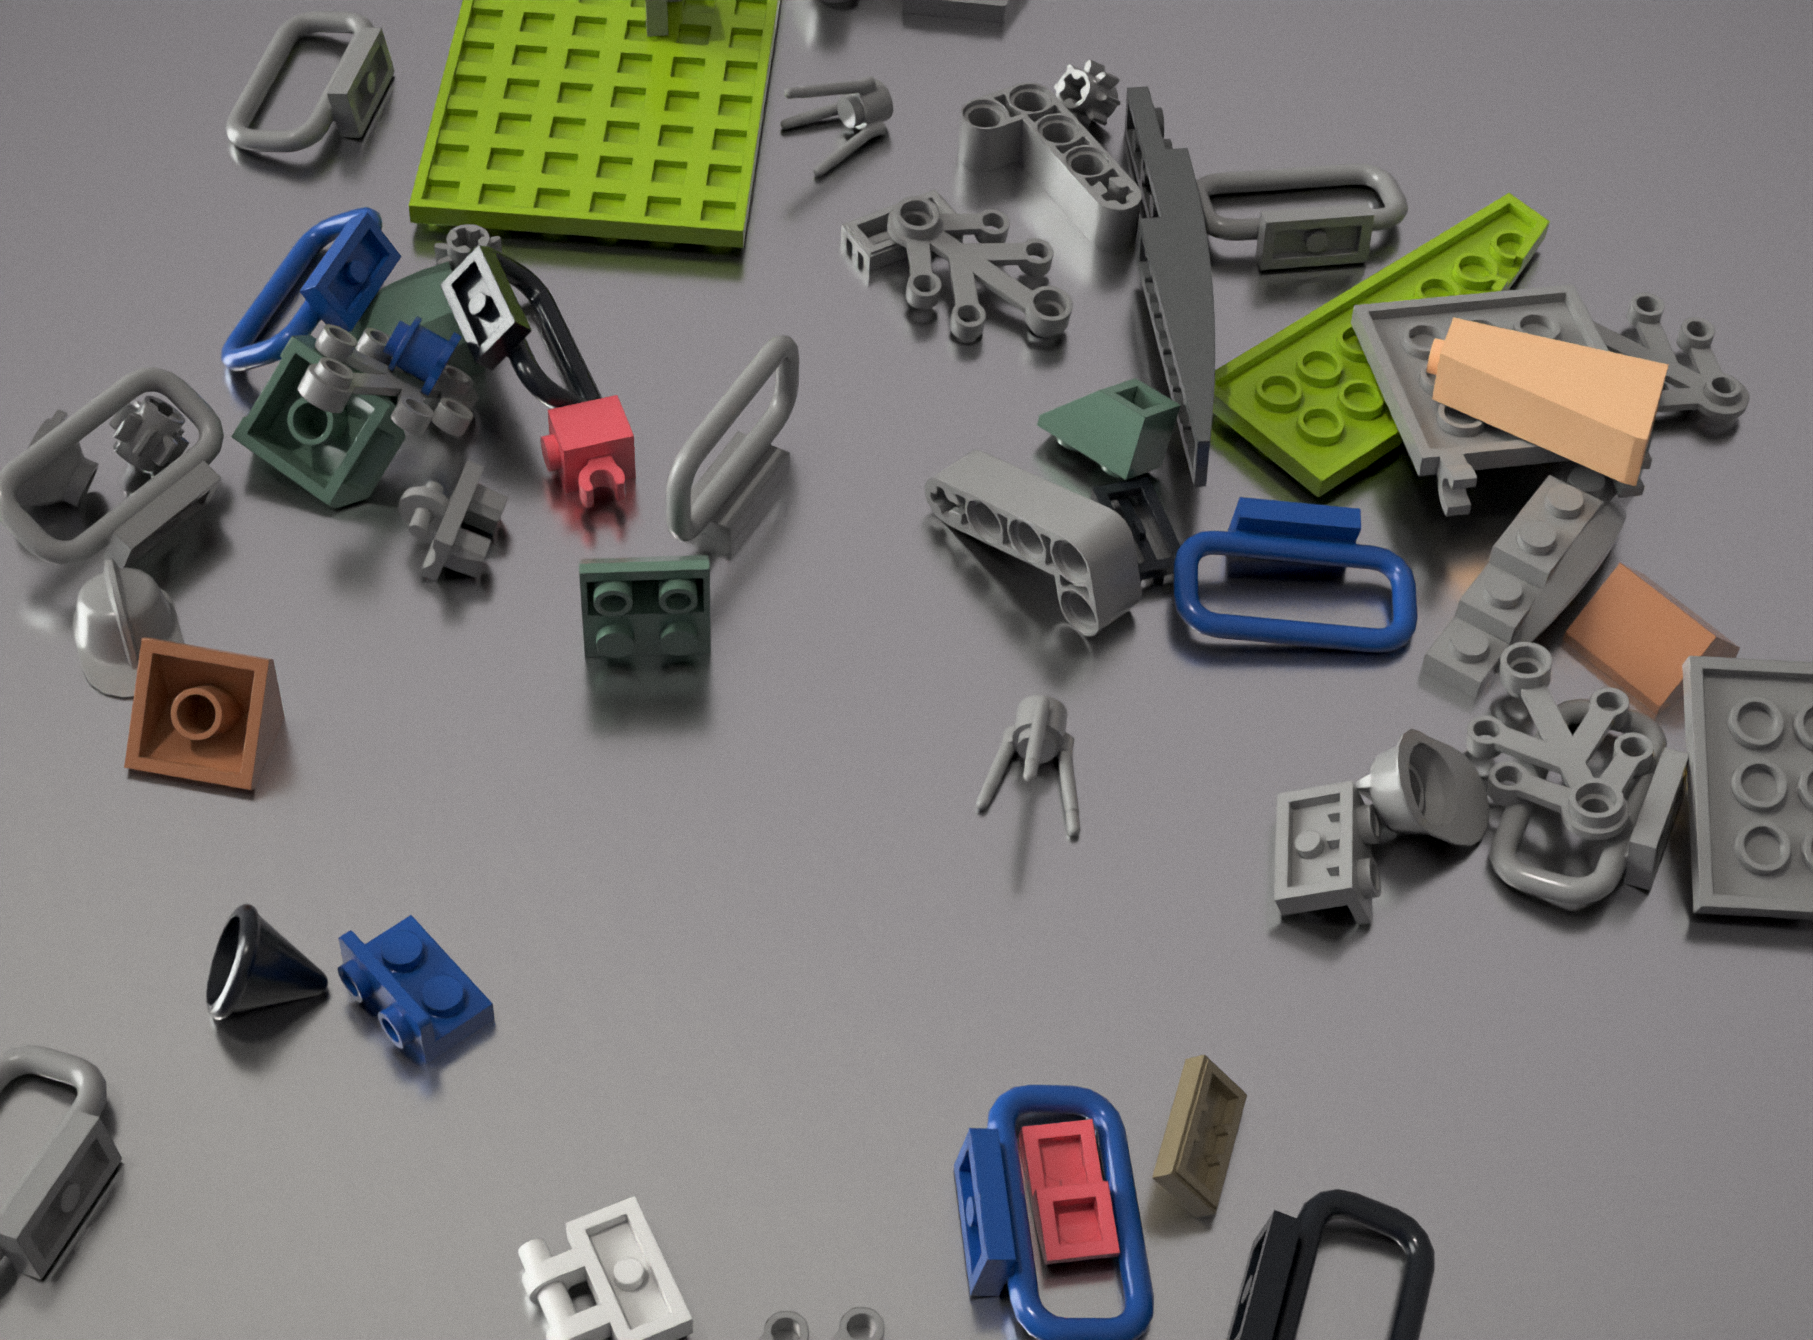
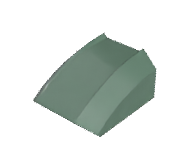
[320,261,486,399]
[231,335,406,509]

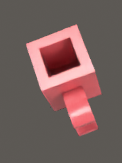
[540,395,636,508]

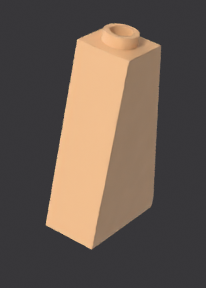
[1426,317,1669,486]

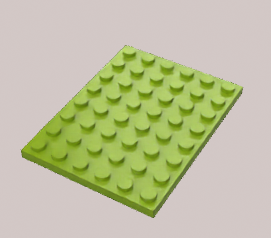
[408,0,780,248]

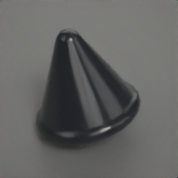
[206,904,328,1020]

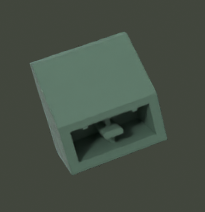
[579,555,711,658]

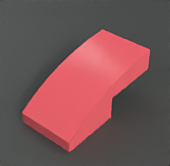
[1019,1119,1120,1265]

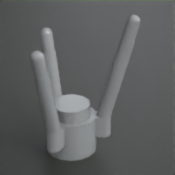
[780,76,893,177]
[976,695,1081,836]

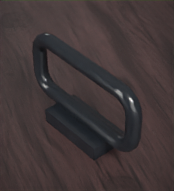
[440,245,602,409]
[1227,1189,1435,1340]

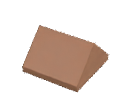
[1563,562,1740,715]
[124,637,285,790]

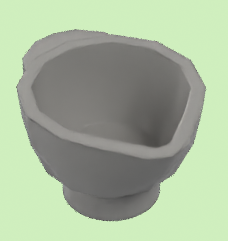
[16,409,99,508]

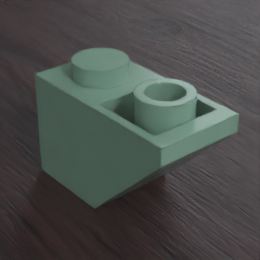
[1037,378,1181,480]

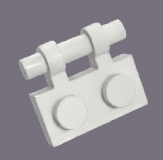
[518,1196,693,1340]

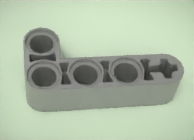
[957,82,1142,252]
[924,450,1142,637]

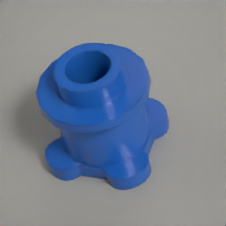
[383,316,462,396]

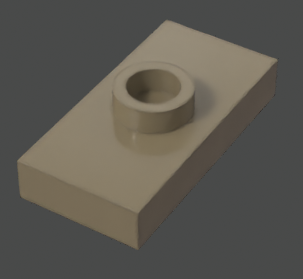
[1152,1054,1247,1218]

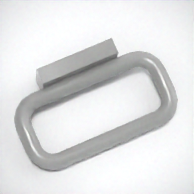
[225,11,395,152]
[1196,164,1408,270]
[665,335,800,546]
[0,367,224,568]
[1490,699,1689,904]
[0,1045,122,1279]

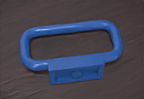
[221,207,402,372]
[1174,497,1418,653]
[954,1084,1154,1340]

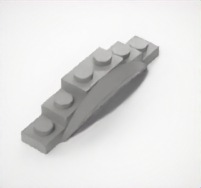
[1421,460,1643,699]

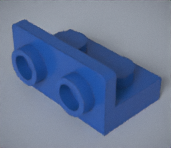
[337,915,495,1065]

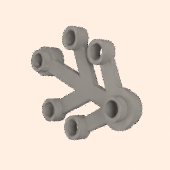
[887,196,1073,340]
[1584,292,1750,426]
[298,324,479,436]
[1466,642,1654,840]

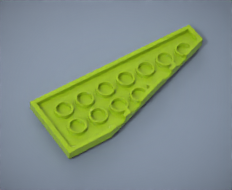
[1213,193,1550,498]

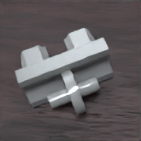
[398,460,509,582]

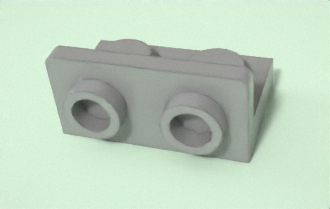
[1274,780,1381,925]

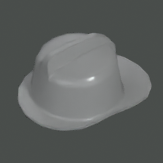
[72,558,184,699]
[1356,729,1490,847]

